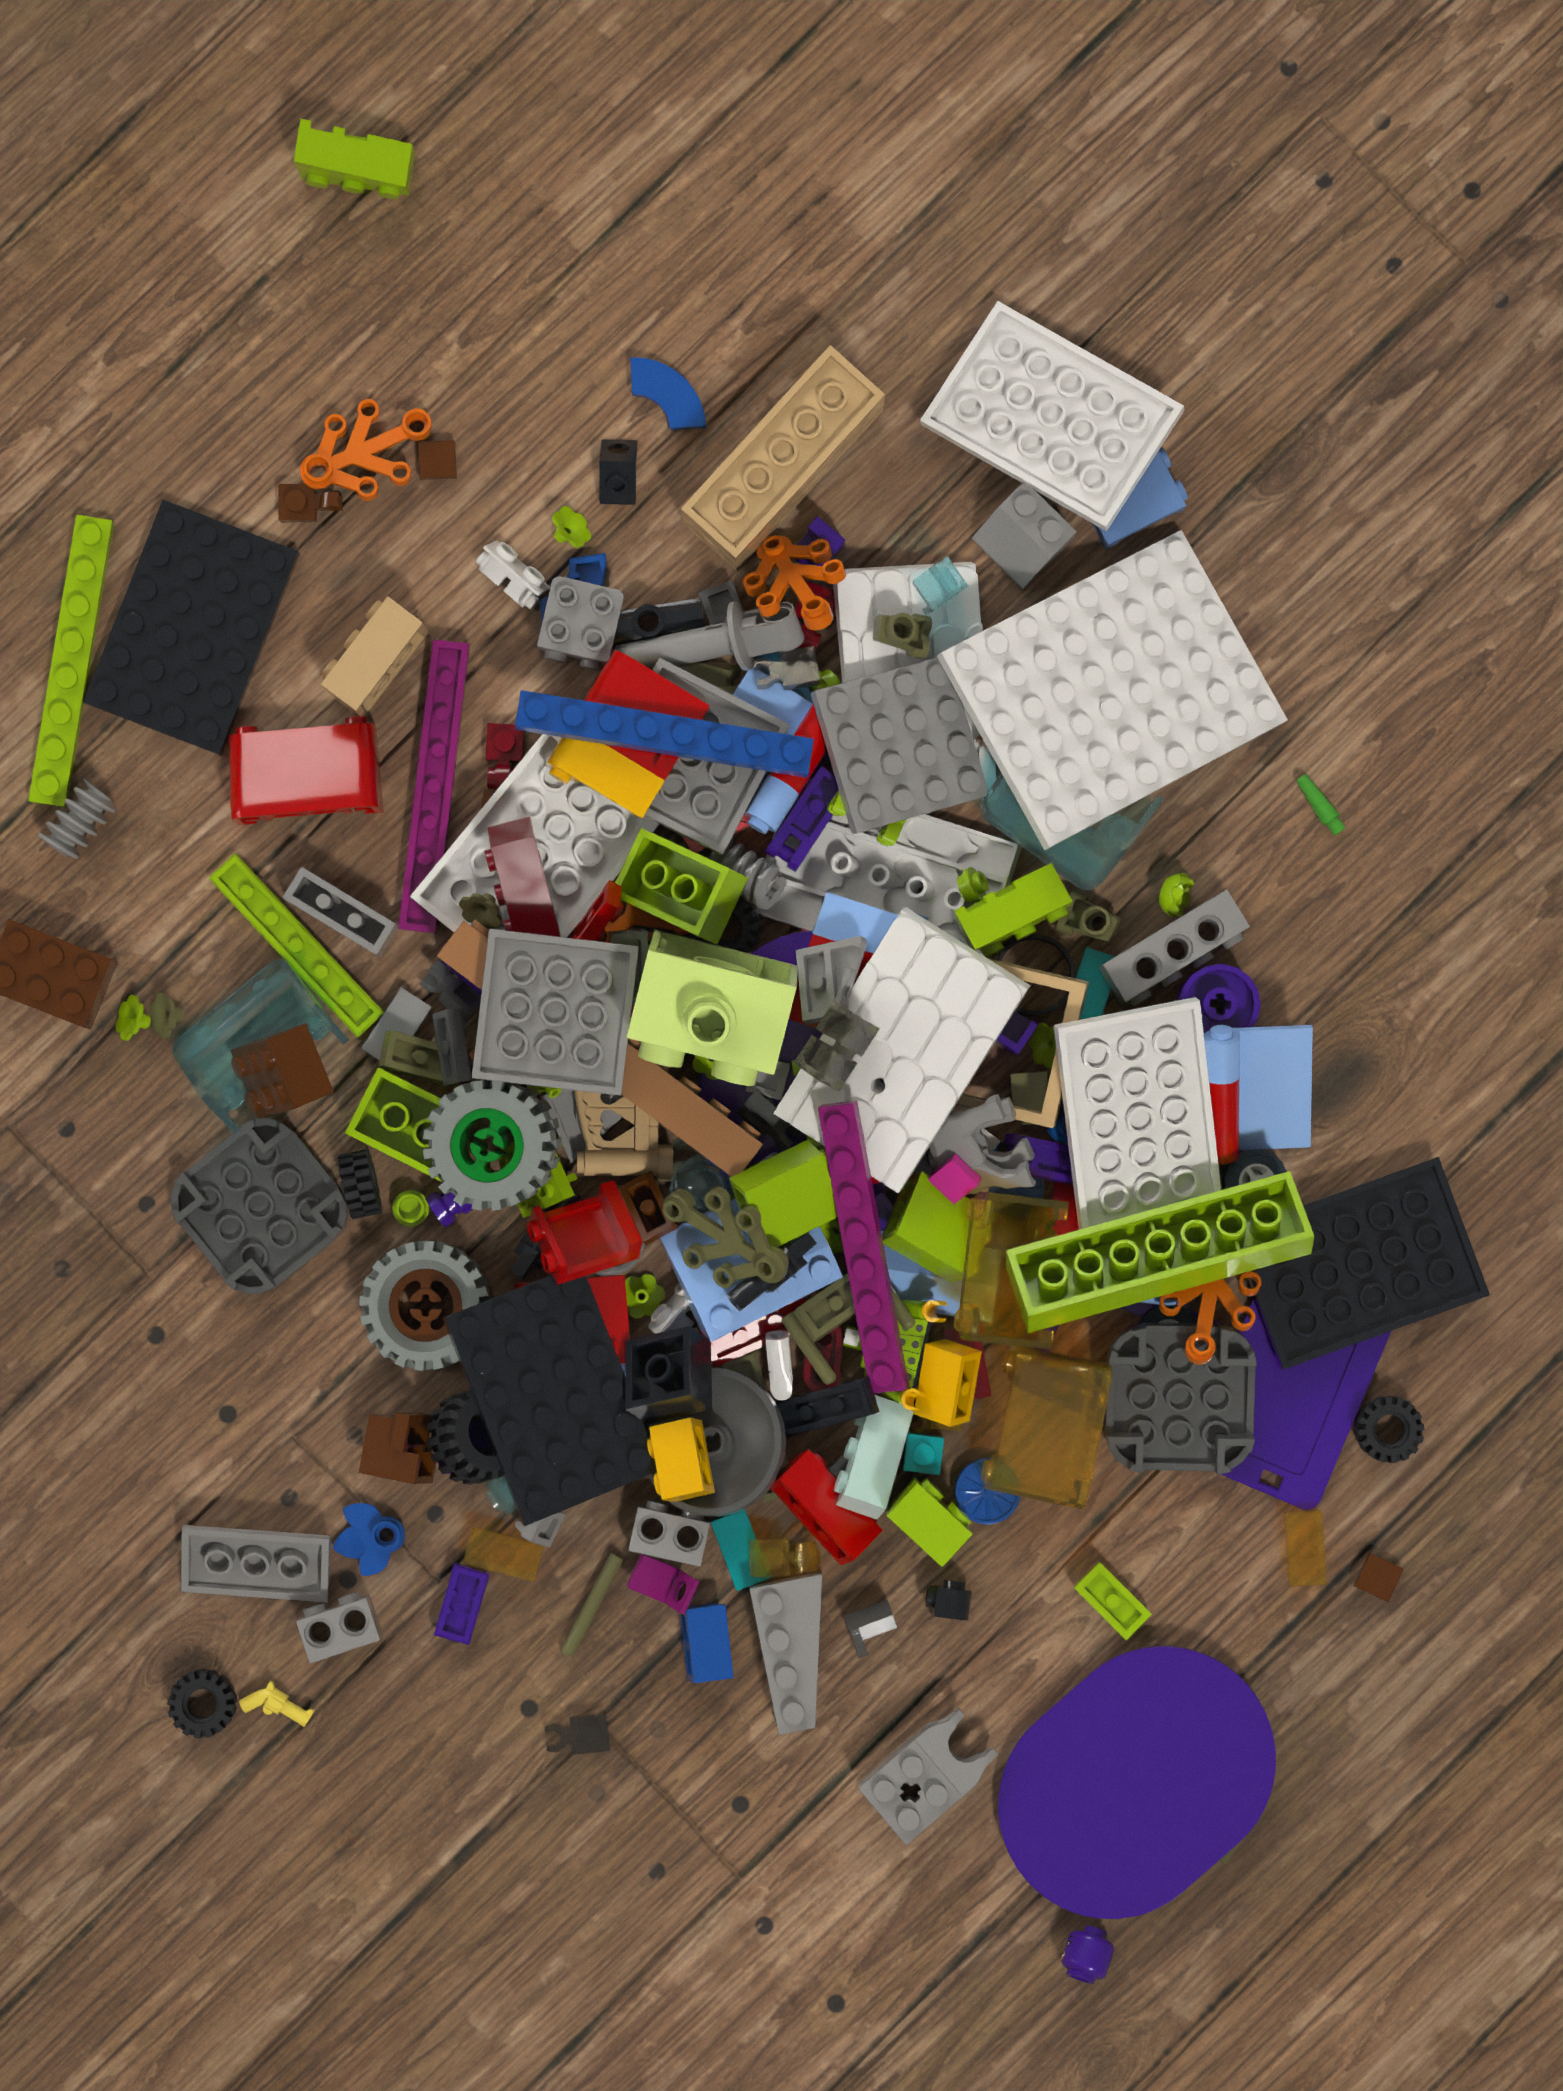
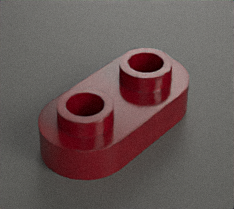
[803,1326,843,1391]

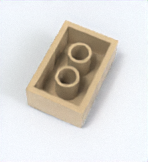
[321,596,429,717]

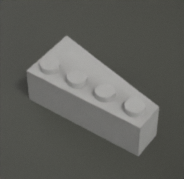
[750,1571,822,1735]

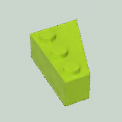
[293,118,416,199]
[954,863,1073,958]

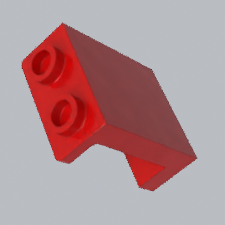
[526,1180,642,1285]

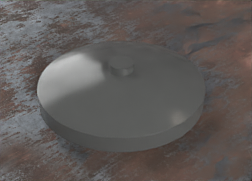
[644,1368,786,1517]

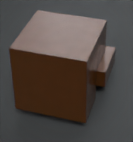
[359,1412,437,1484]

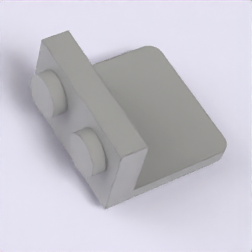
[537,576,624,671]

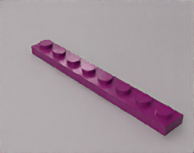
[398,639,470,934]
[818,1100,909,1393]

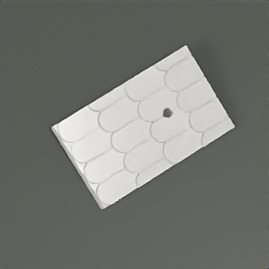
[833,562,998,799]
[755,778,1022,955]
[773,907,1031,1193]

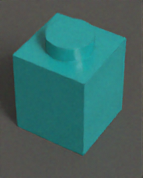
[902,1432,944,1475]

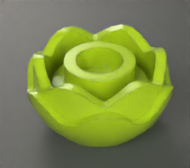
[1159,873,1194,918]

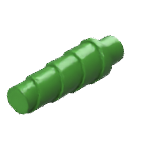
[1296,774,1346,836]

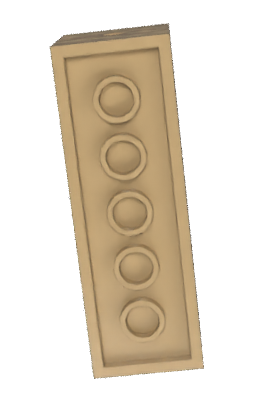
[681,345,885,572]

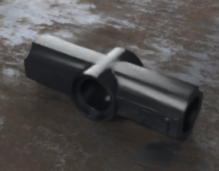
[613,598,705,645]

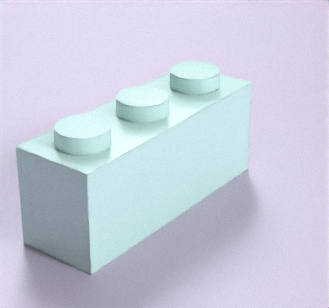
[834,1395,914,1519]

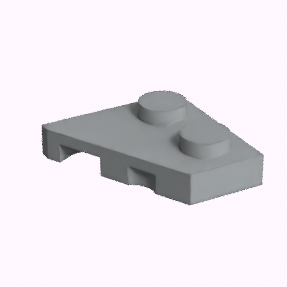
[796,936,867,1024]

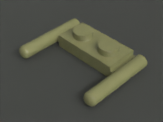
[781,1273,915,1384]

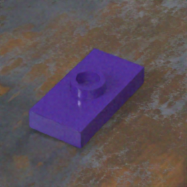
[434,1563,490,1645]

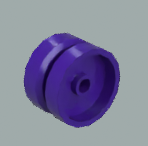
[1176,964,1261,1033]

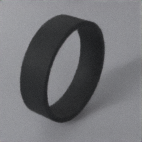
[997,934,1075,1016]

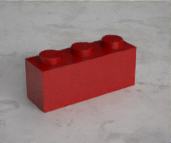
[770,1449,883,1565]

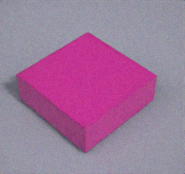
[928,1153,981,1204]

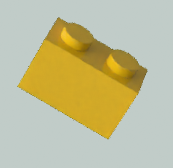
[913,1339,982,1427]
[647,1417,715,1502]

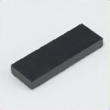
[775,1376,880,1437]

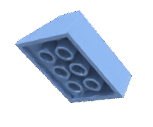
[659,1198,843,1342]

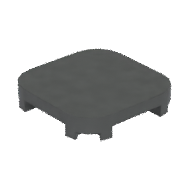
[171,1118,349,1294]
[1105,1322,1257,1475]

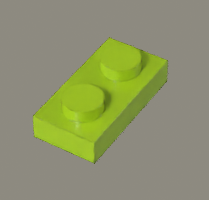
[1073,1561,1152,1640]

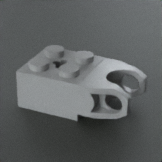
[857,1707,998,1845]

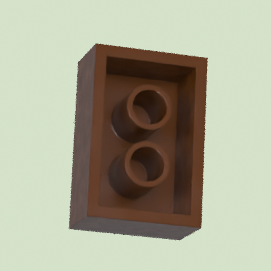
[0,919,118,1029]
[230,1023,334,1118]

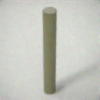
[560,1553,624,1658]

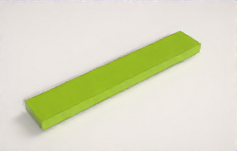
[209,853,385,1038]

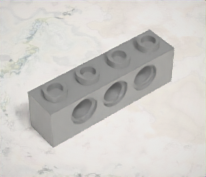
[1098,889,1250,1006]

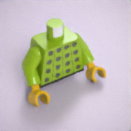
[842,1299,947,1413]

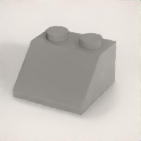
[971,482,1077,590]

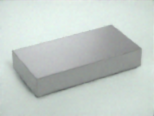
[361,987,433,1060]

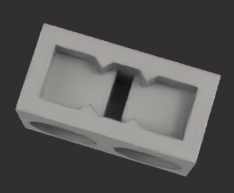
[628,1500,711,1567]
[296,1591,383,1663]

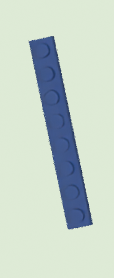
[515,690,814,778]

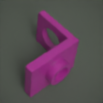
[626,1554,699,1615]

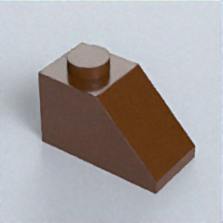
[618,1171,678,1245]

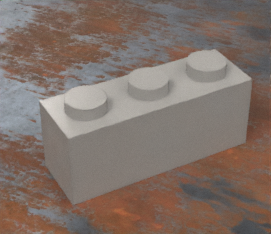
[282,867,399,958]

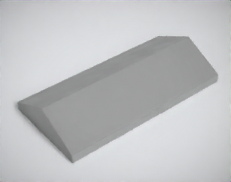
[181,1525,332,1603]

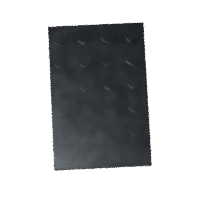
[83,500,300,756]
[1248,1157,1490,1370]
[443,1274,657,1526]

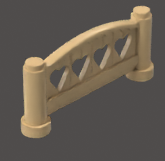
[574,1041,673,1181]

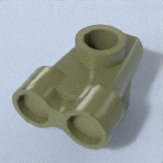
[873,613,932,659]
[1056,890,1120,943]

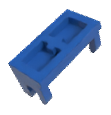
[680,1603,734,1683]

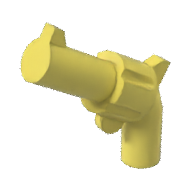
[239,1681,315,1727]

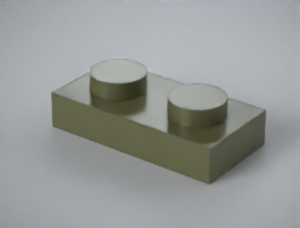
[378,1030,443,1085]

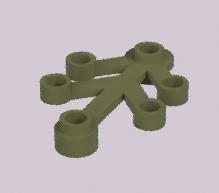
[663,1187,789,1288]

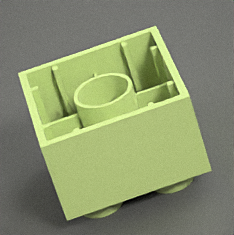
[626,930,798,1086]

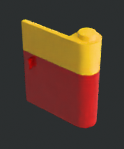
[546,650,710,819]

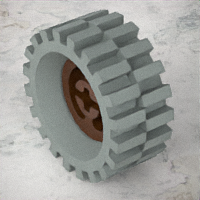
[359,1241,492,1371]

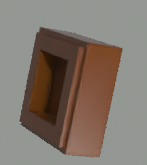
[418,440,457,480]
[1353,1553,1404,1602]

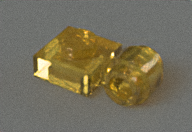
[749,1539,821,1577]

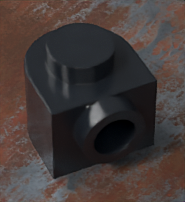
[925,1579,972,1620]

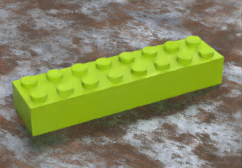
[1006,1171,1314,1333]

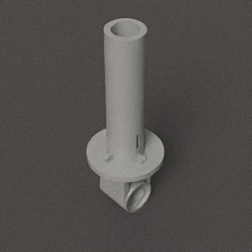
[615,601,805,671]

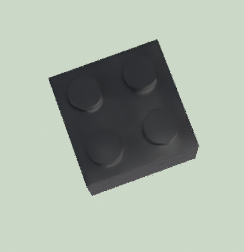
[625,1326,712,1424]

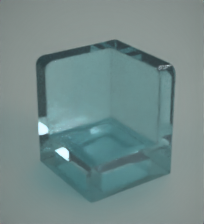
[912,556,968,615]

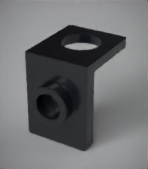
[599,439,638,505]

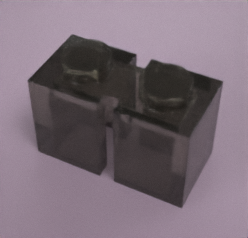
[794,1000,880,1091]

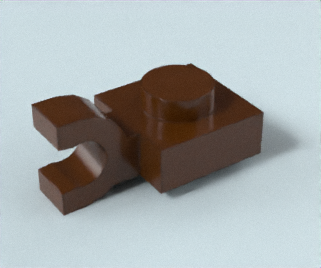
[278,484,343,523]

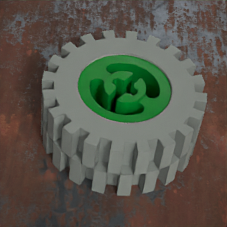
[423,1079,562,1211]

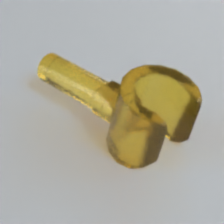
[909,1414,962,1433]

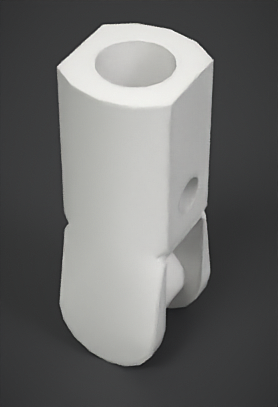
[766,1330,793,1401]

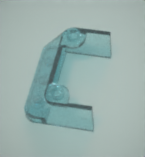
[980,773,1164,890]
[172,959,349,1134]

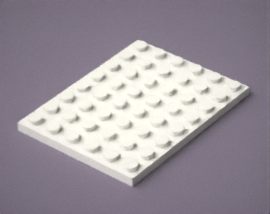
[937,530,1288,850]

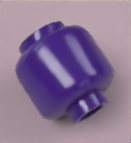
[1061,1925,1114,1984]

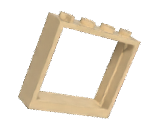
[956,958,1089,1128]

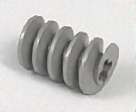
[37,778,117,859]
[709,838,787,911]

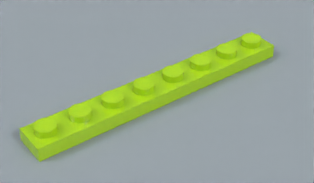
[28,515,114,808]

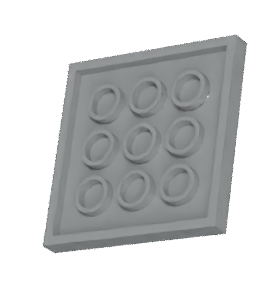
[592,658,790,856]
[811,658,989,835]
[472,929,639,1096]

